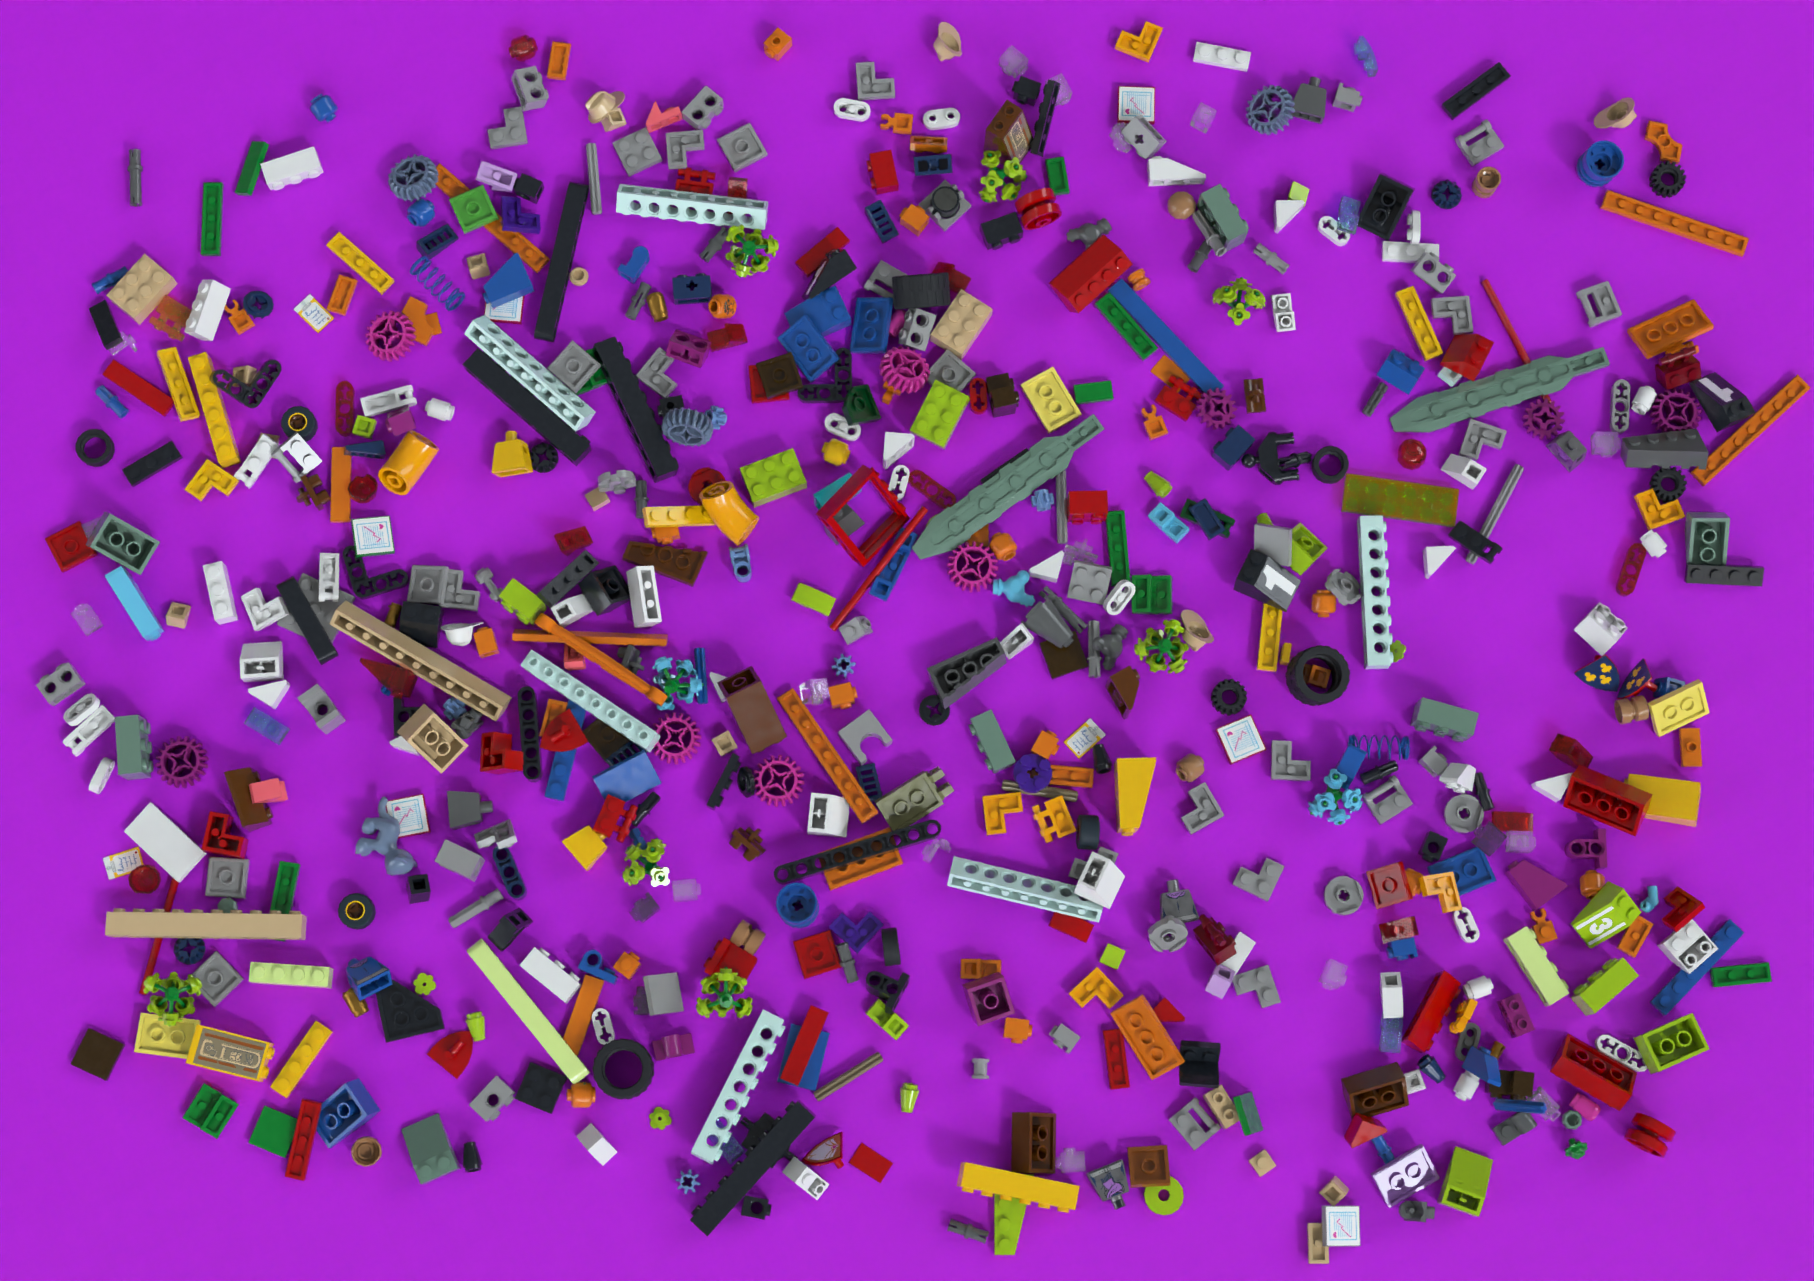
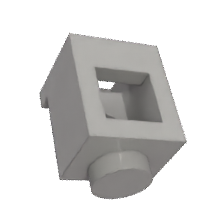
[1332,83,1363,112]
[1418,746,1449,778]
[1049,1023,1080,1054]

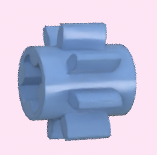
[704,406,727,430]
[1031,489,1054,511]
[832,653,856,678]
[443,697,467,720]
[676,1169,701,1194]

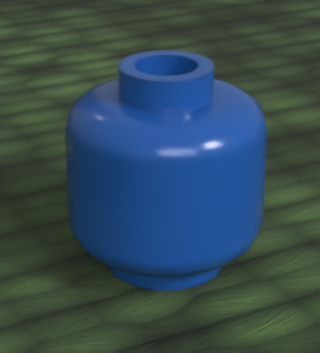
[310,94,338,123]
[407,199,435,227]

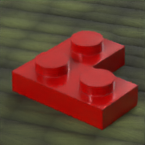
[1662,886,1705,933]

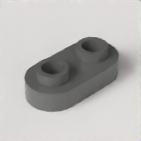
[1455,1023,1481,1062]

